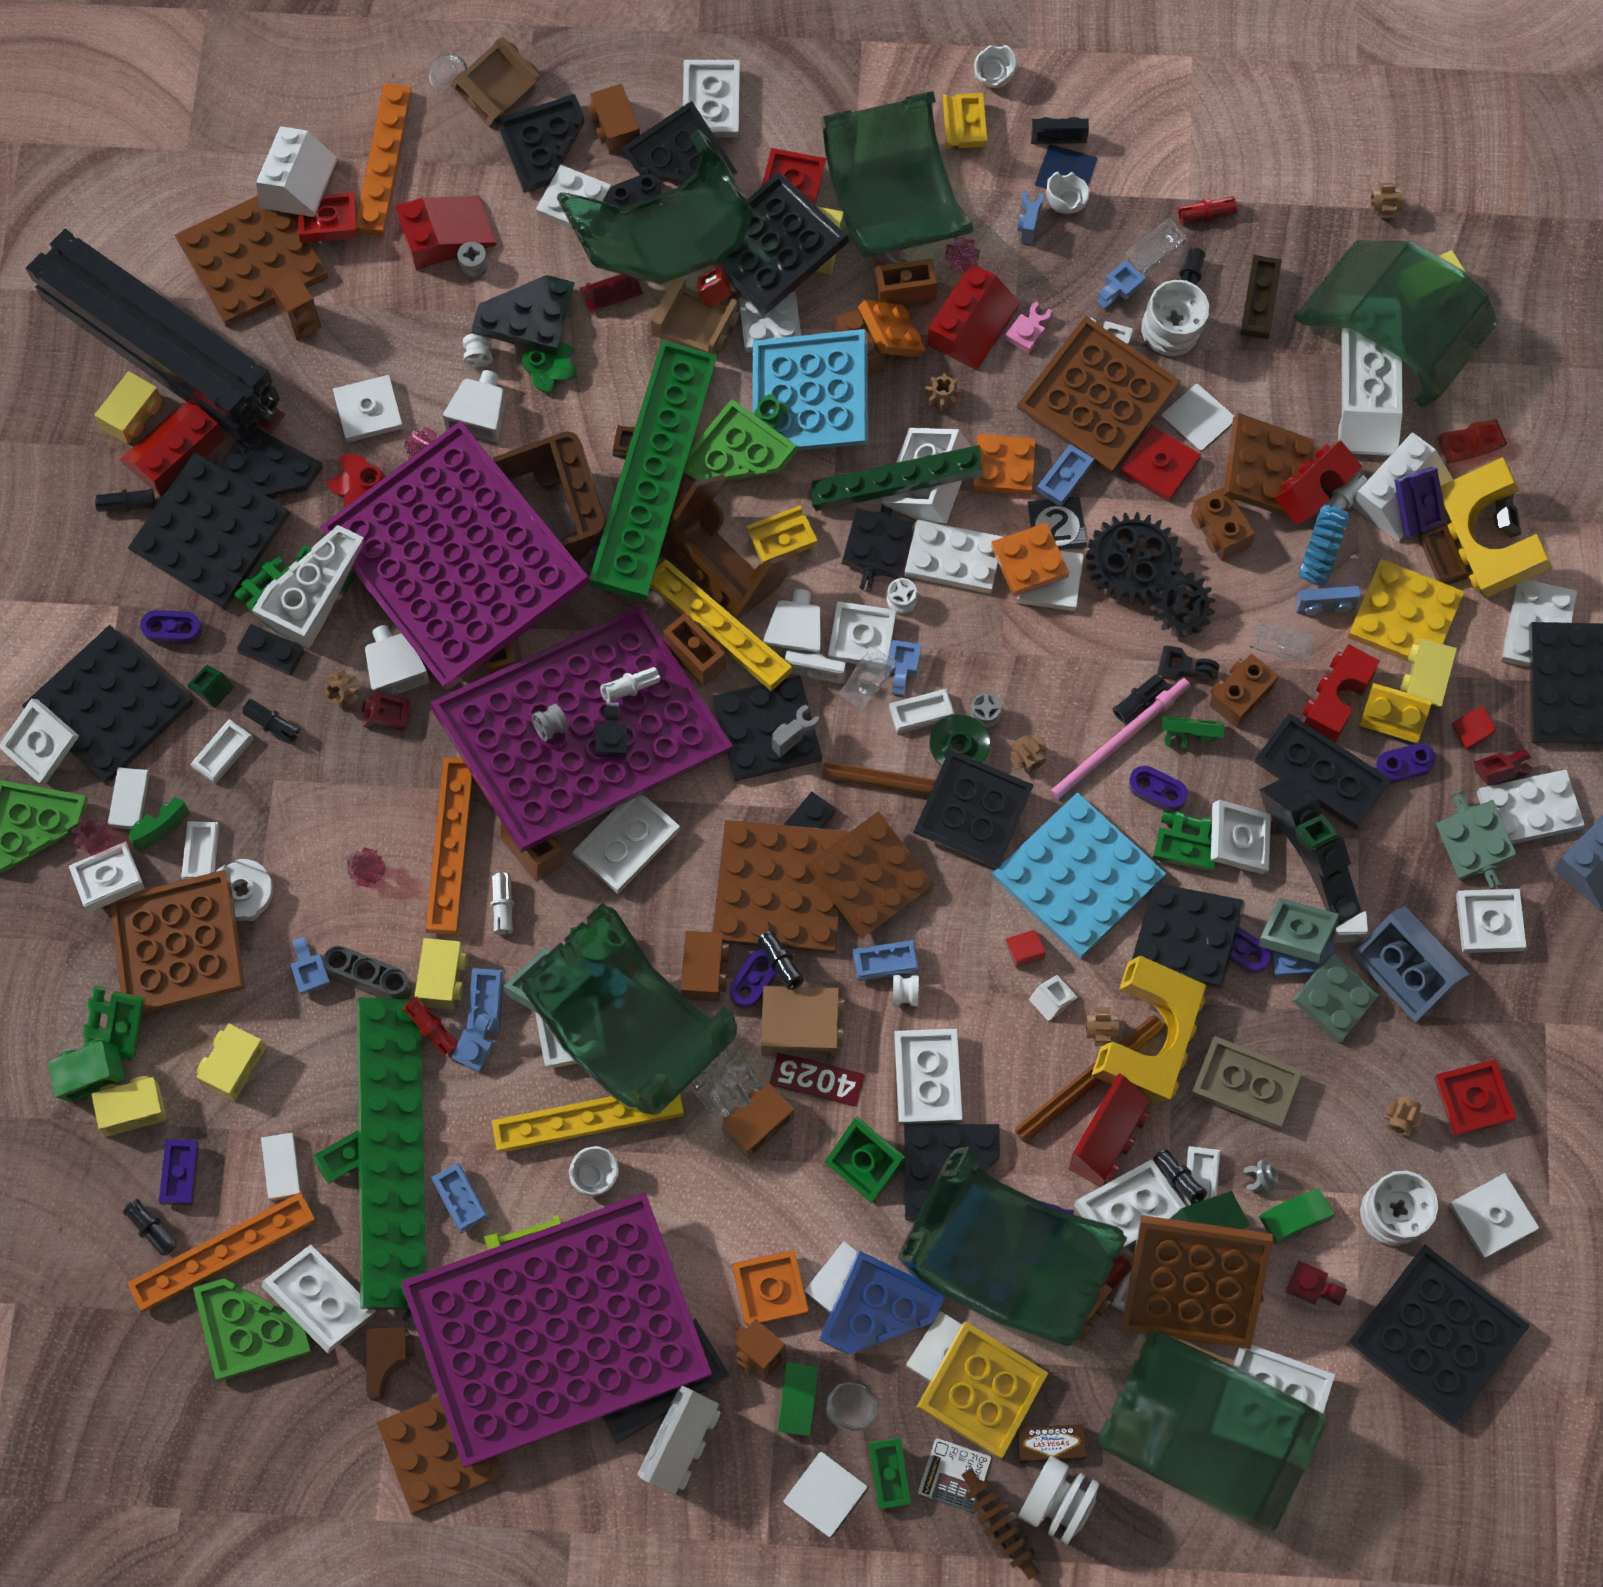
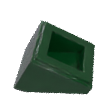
[187,665,233,707]
[1296,814,1339,852]

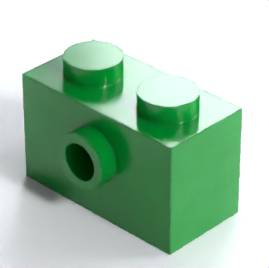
[48,1039,125,1103]

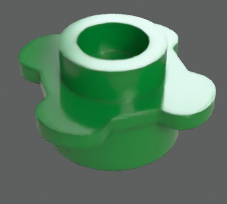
[754,394,788,428]

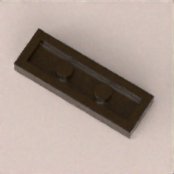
[1240,255,1282,339]

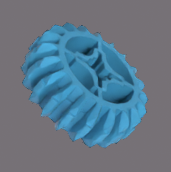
[1299,505,1349,586]

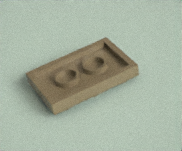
[1191,1036,1303,1130]

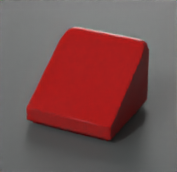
[697,264,732,307]
[1452,706,1496,749]
[1005,930,1046,968]

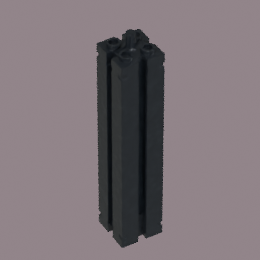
[26,229,280,441]

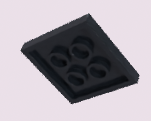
[713,676,822,782]
[913,749,1034,869]
[1132,883,1245,989]

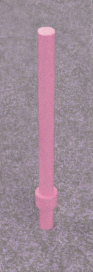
[1050,678,1191,800]

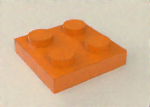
[858,300,926,358]
[973,433,1036,495]
[991,522,1069,597]
[732,1249,809,1325]

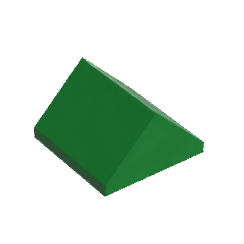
[824,1116,905,1203]

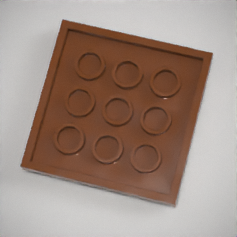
[175,195,328,327]
[1017,315,1180,474]
[713,820,847,953]
[110,870,245,1014]
[1121,1215,1273,1349]

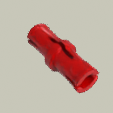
[1178,196,1238,224]
[402,996,458,1056]

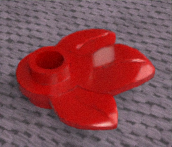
[326,454,385,507]

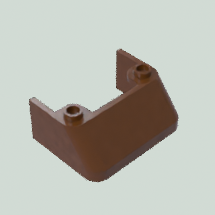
[493,432,606,562]
[660,474,800,619]

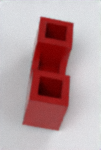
[1275,440,1362,525]
[1302,644,1380,743]

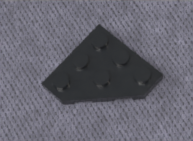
[496,94,585,193]
[622,101,738,189]
[471,275,575,355]
[218,428,323,499]
[904,1124,1000,1220]

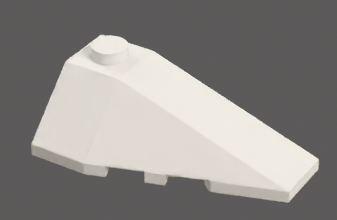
[252,525,365,649]

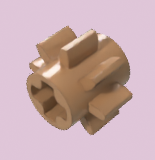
[1370,182,1403,219]
[925,373,961,412]
[322,669,362,709]
[1010,734,1048,772]
[1085,1007,1119,1046]
[1383,1097,1426,1136]

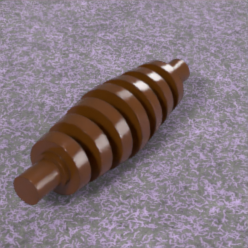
[961,1468,1039,1580]

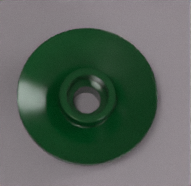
[929,714,990,766]

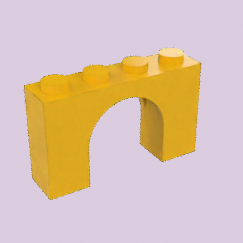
[1441,457,1553,598]
[1091,956,1206,1104]

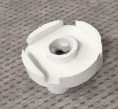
[216,859,273,921]

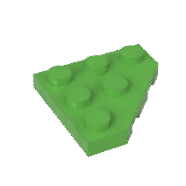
[684,399,799,482]
[0,780,88,873]
[193,1278,312,1382]

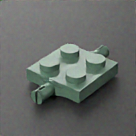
[1436,791,1518,890]

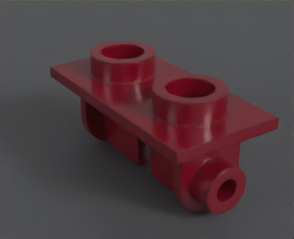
[580,269,643,313]

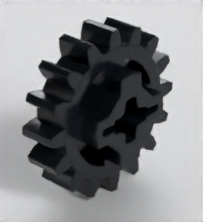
[1150,571,1216,637]

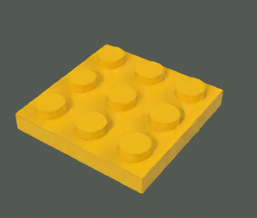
[1347,559,1465,663]
[916,1322,1048,1459]

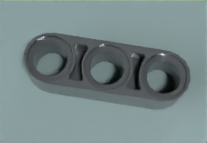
[323,945,412,999]

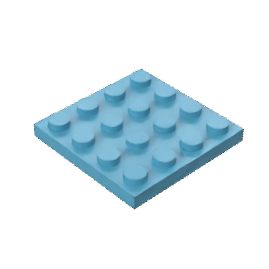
[752,329,868,451]
[992,792,1166,960]

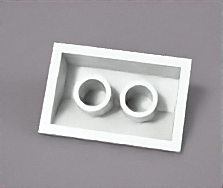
[256,126,337,217]
[882,428,972,523]
[1353,432,1453,542]
[637,1385,721,1494]

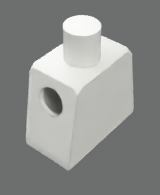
[443,370,505,443]
[763,589,820,657]
[365,625,430,695]

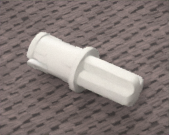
[600,667,660,702]
[490,872,515,935]

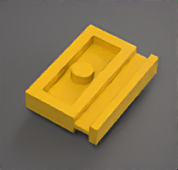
[942,93,987,149]
[746,505,817,563]
[1360,683,1432,743]

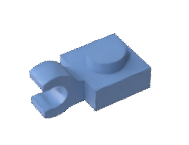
[1017,191,1043,245]
[1096,260,1146,310]
[887,640,922,696]
[290,937,331,995]
[452,1013,495,1071]

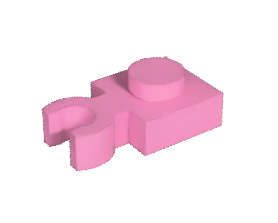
[1005,302,1052,354]

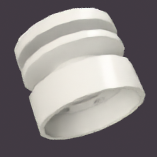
[1141,280,1209,356]
[1360,1171,1438,1246]
[1018,1455,1100,1545]

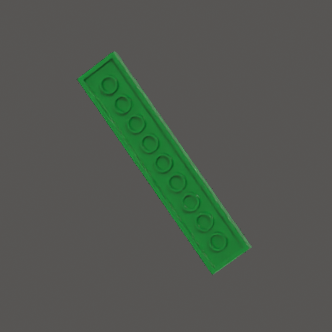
[588,340,717,601]
[357,997,426,1310]

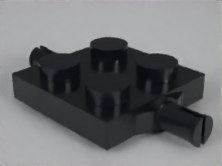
[841,503,913,591]

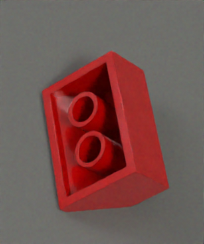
[927,263,1020,370]
[120,402,224,497]
[1068,1073,1151,1187]

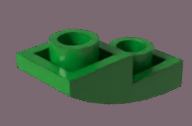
[128,796,190,851]
[1259,1188,1335,1244]
[776,1362,818,1436]

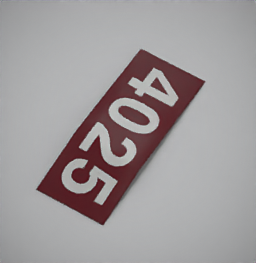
[770,1053,865,1107]

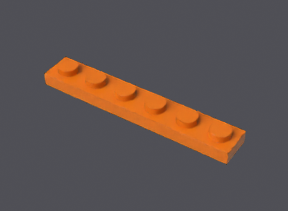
[357,83,412,236]
[425,757,473,935]
[127,1192,316,1314]

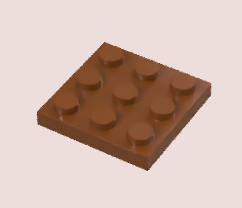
[1223,413,1315,518]
[806,811,934,939]
[377,1396,505,1515]

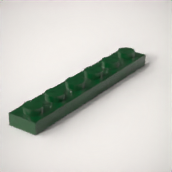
[812,445,984,511]

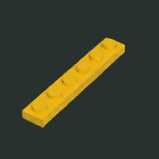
[650,560,792,691]
[491,1083,684,1153]

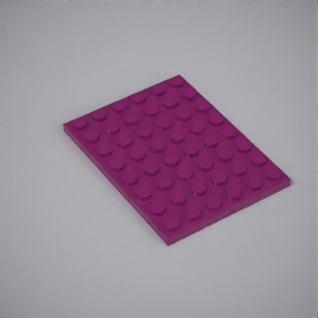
[320,420,591,691]
[430,606,733,853]
[401,1192,712,1469]

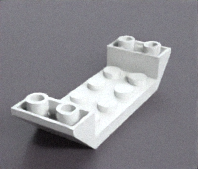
[1338,297,1402,456]

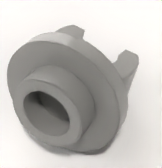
[1243,1159,1278,1192]

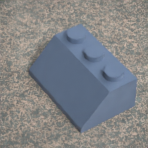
[1554,815,1603,911]
[1351,907,1470,1023]

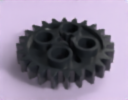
[1086,512,1183,605]

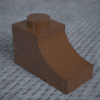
[366,1327,415,1400]

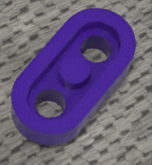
[140,610,202,644]
[1375,743,1436,784]
[1129,766,1188,812]
[1230,927,1271,974]
[730,950,777,1008]

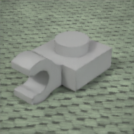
[772,705,819,757]

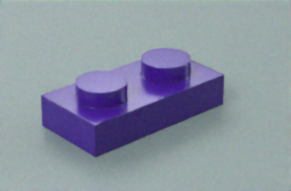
[159,1140,199,1206]

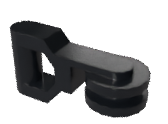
[1157,645,1220,680]

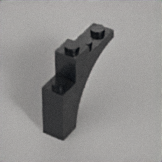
[1259,777,1362,924]

